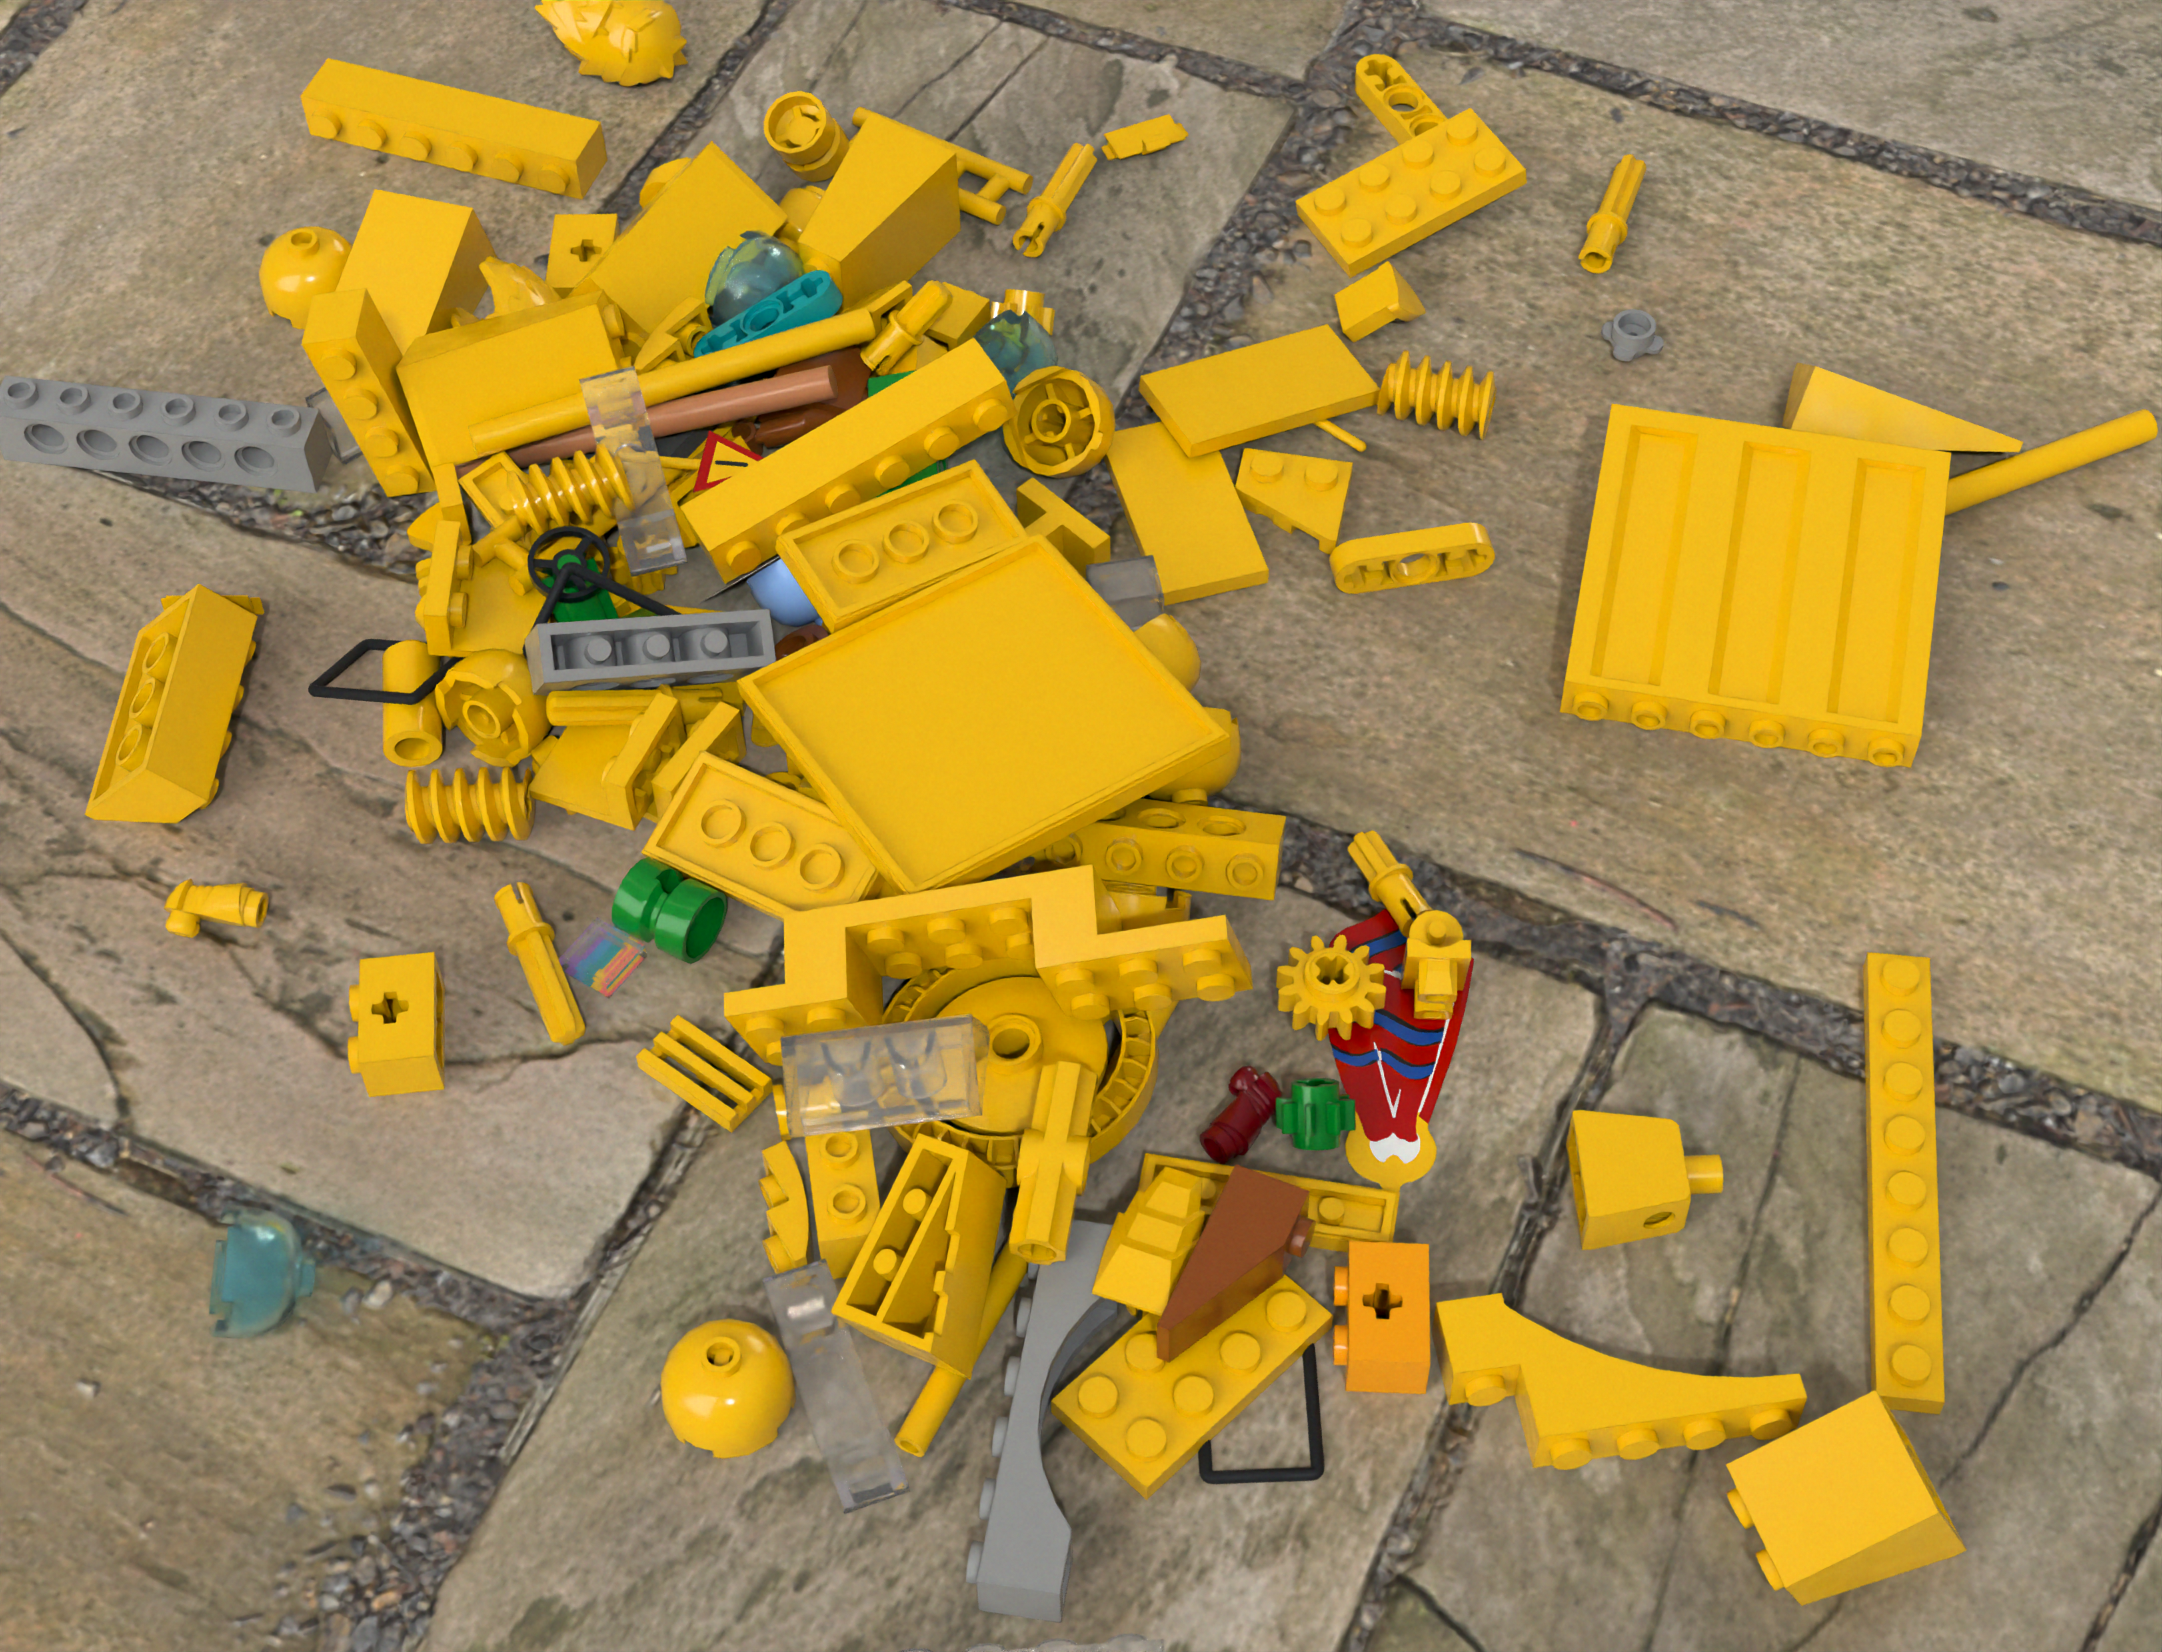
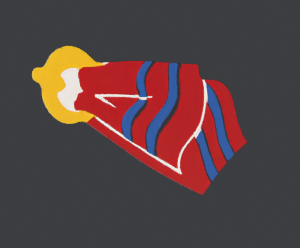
[1328,908,1474,1192]

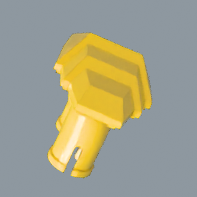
[1092,1166,1206,1318]

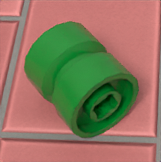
[612,857,728,964]

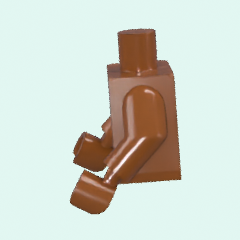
[731,345,872,456]

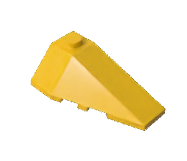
[1782,362,2023,452]

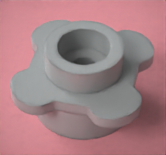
[1601,309,1664,361]

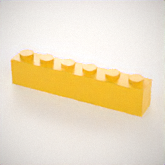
[300,58,608,200]
[680,338,1018,584]

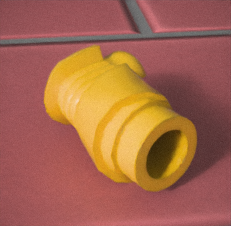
[164,879,269,938]

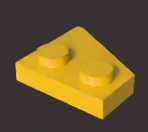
[1235,448,1353,555]

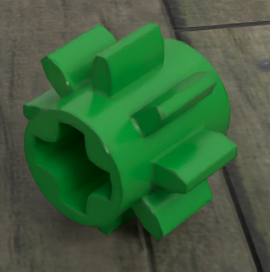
[1276,1078,1356,1150]

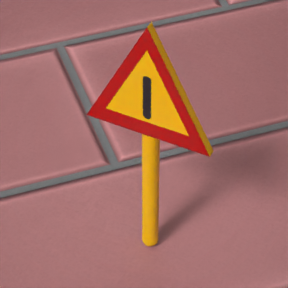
[610,430,764,497]

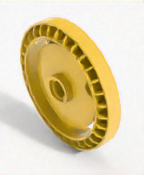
[870,957,1159,1188]

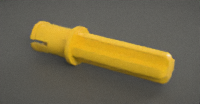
[1013,143,1097,257]
[1579,154,1646,274]
[546,684,723,726]
[494,882,586,1046]

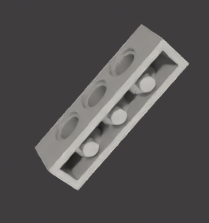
[524,609,776,696]

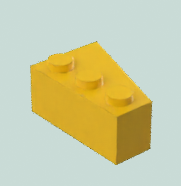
[830,1133,1007,1380]

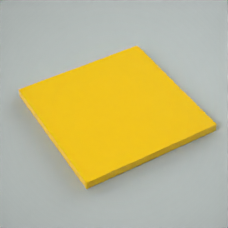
[737,532,1231,895]

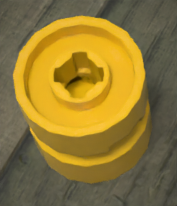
[763,91,849,182]

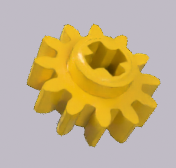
[1276,935,1386,1041]

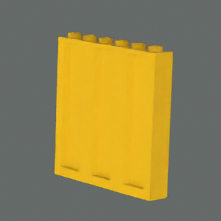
[1560,404,1951,768]

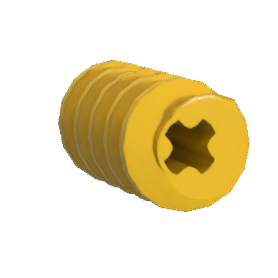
[1377,350,1497,440]
[506,443,636,542]
[405,766,535,844]

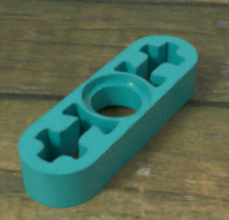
[694,270,843,358]

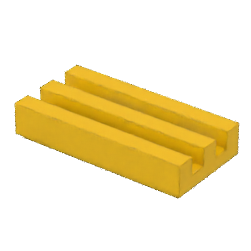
[636,1015,773,1133]

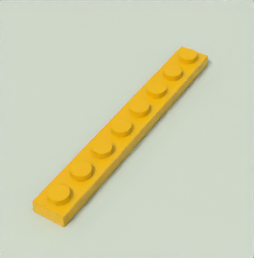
[1863,952,1945,1415]

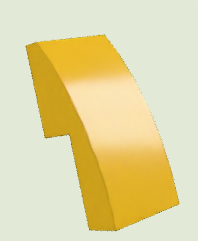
[633,296,713,401]
[758,1140,814,1294]

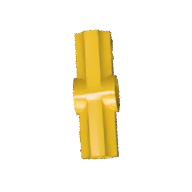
[1009,1060,1098,1265]

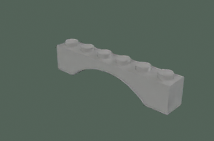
[966,1220,1120,1623]

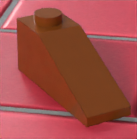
[1157,1164,1316,1362]

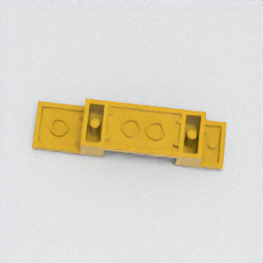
[724,864,1253,1066]

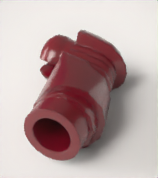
[1199,1065,1283,1164]

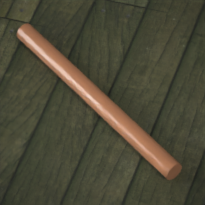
[455,365,838,479]

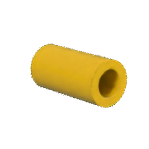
[382,640,442,767]

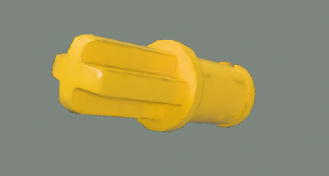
[860,280,953,376]
[1348,830,1433,937]

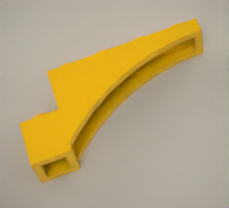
[1432,1293,1807,1470]

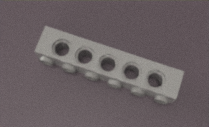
[0,376,332,493]

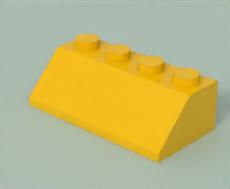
[85,583,258,824]

